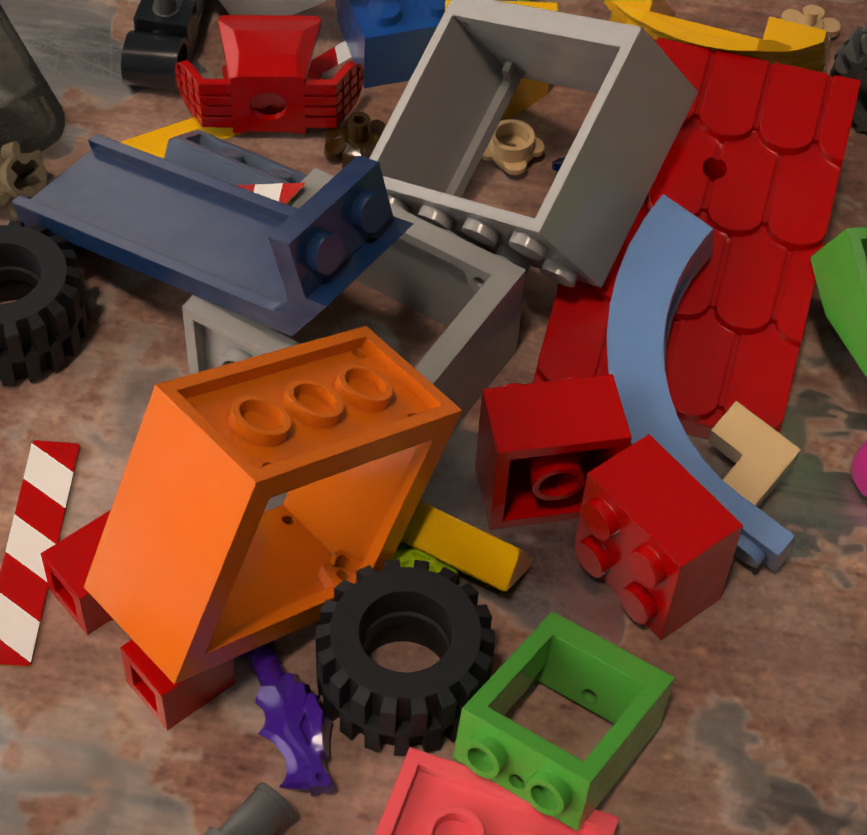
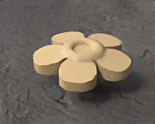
[781,5,841,40]

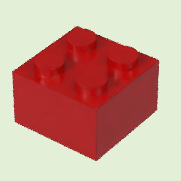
[475,374,632,530]
[574,434,743,640]

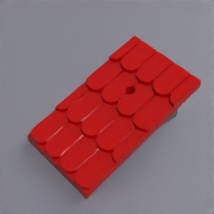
[532,36,861,440]

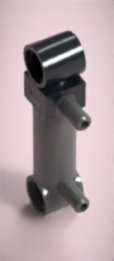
[121,0,207,93]

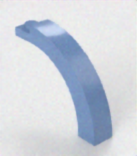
[607,194,795,573]

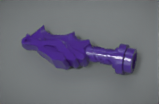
[237,640,337,797]

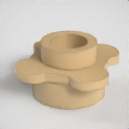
[481,119,544,175]

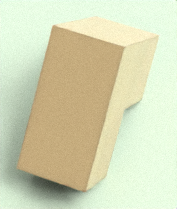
[708,401,801,508]

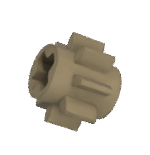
[0,141,54,218]

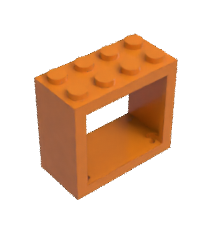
[84,326,462,684]

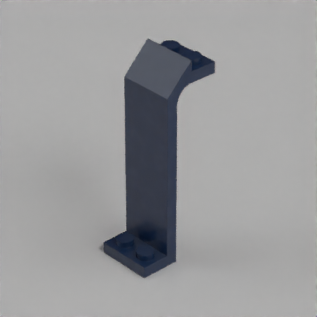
[11,134,414,336]

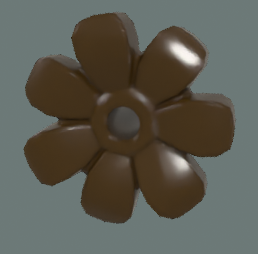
[324,112,386,169]

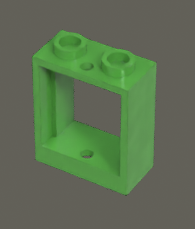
[453,611,675,831]

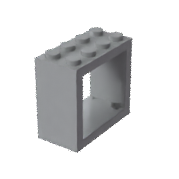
[369,0,698,288]
[182,167,526,431]

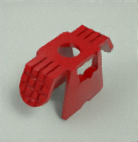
[175,15,364,134]

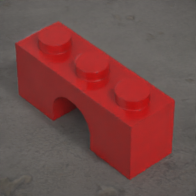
[40,510,236,731]

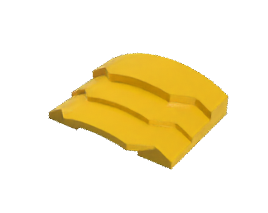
[604,0,833,73]

